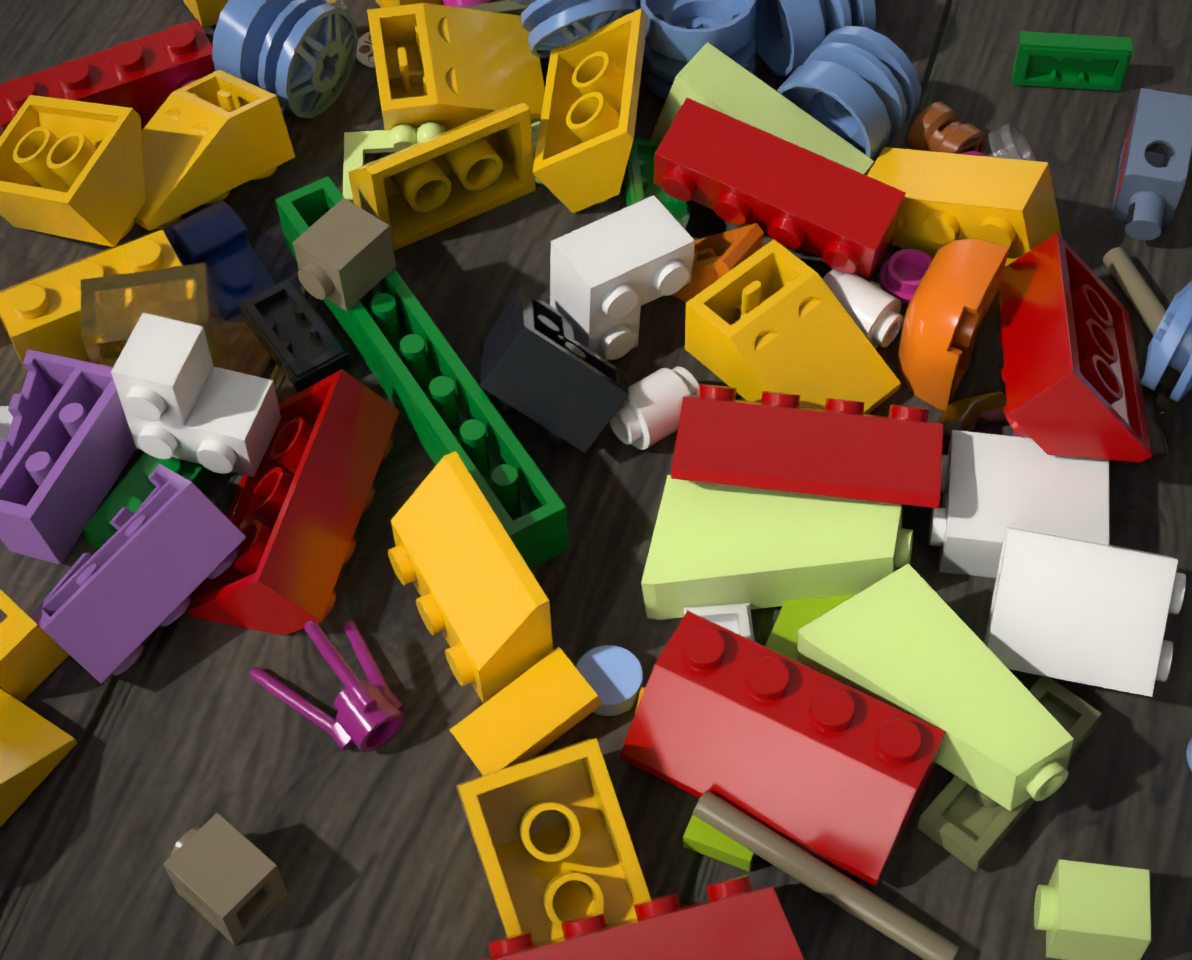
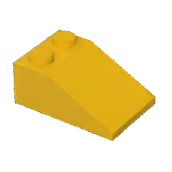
[456,738,651,944]

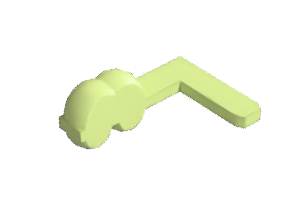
[343,122,446,203]

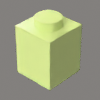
[1034,859,1151,960]

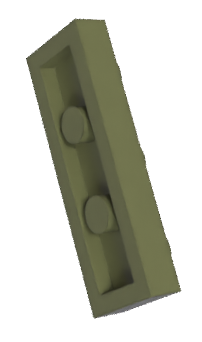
[917,676,1102,872]

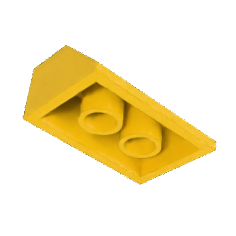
[532,8,648,213]
[0,95,146,247]
[348,102,536,251]
[0,229,198,374]
[388,451,553,704]

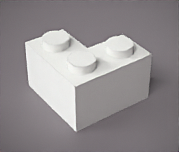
[550,195,695,361]
[111,313,281,477]

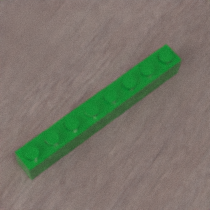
[275,176,569,570]

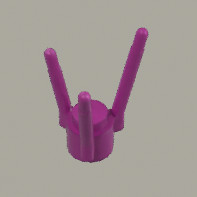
[249,620,405,753]

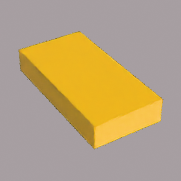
[450,647,603,776]

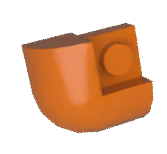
[897,238,1009,411]

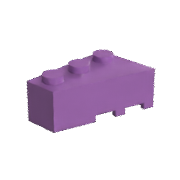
[0,349,137,565]
[31,464,246,684]

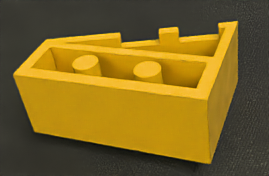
[867,147,1062,267]

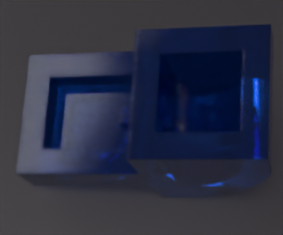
[166,200,275,322]

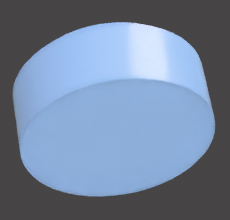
[576,645,643,716]

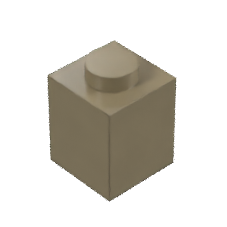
[293,198,396,311]
[163,813,288,946]

